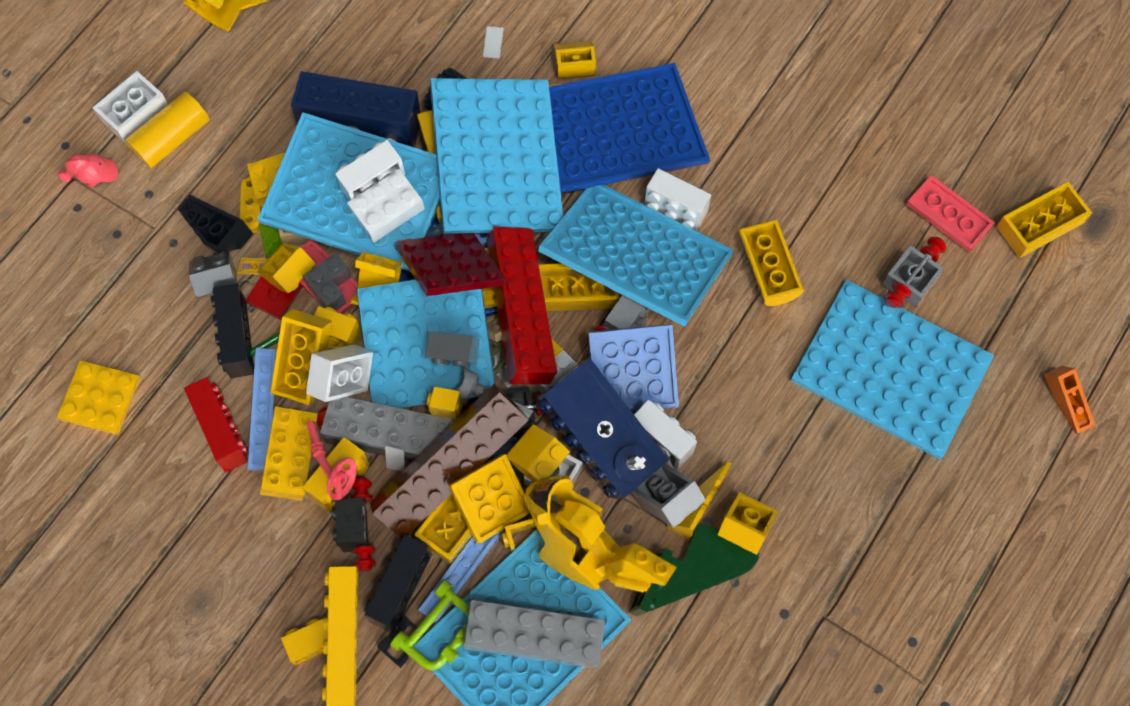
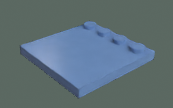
[588,324,679,412]

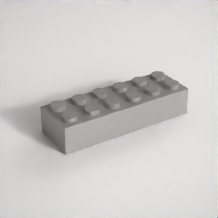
[464,600,605,669]

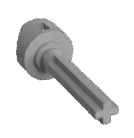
[456,367,533,420]

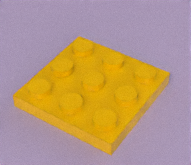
[57,361,140,435]
[448,454,530,544]

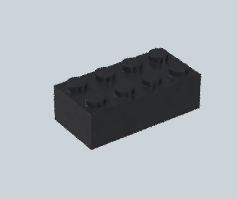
[211,284,254,378]
[364,535,432,633]

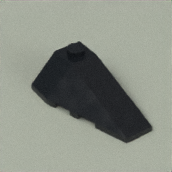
[178,195,253,253]

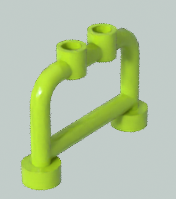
[390,580,470,670]

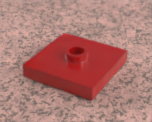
[245,276,302,320]

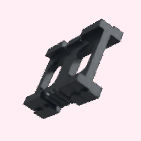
[378,616,426,668]

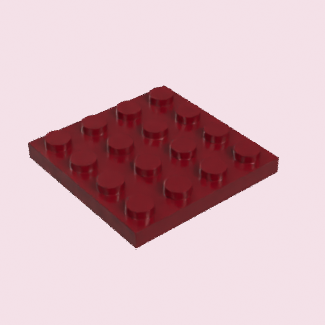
[396,233,506,296]

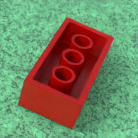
[184,377,248,473]

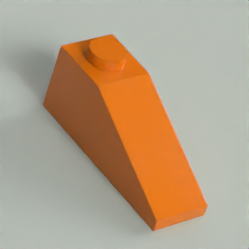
[1044,366,1095,434]

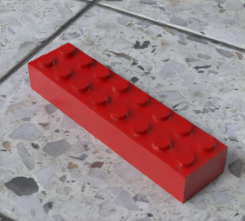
[487,226,557,384]

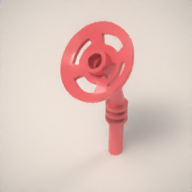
[307,421,357,500]

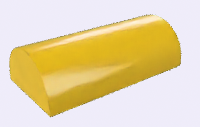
[124,91,210,169]
[739,219,804,306]

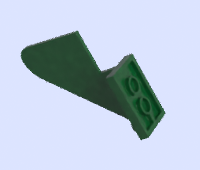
[629,523,759,616]

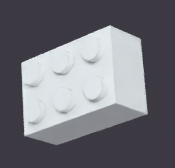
[93,71,168,142]
[335,140,406,201]
[348,169,425,243]
[644,169,711,231]
[306,344,373,402]
[635,400,697,471]

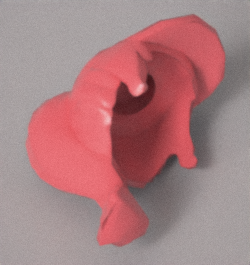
[58,153,118,187]

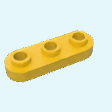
[240,177,262,233]

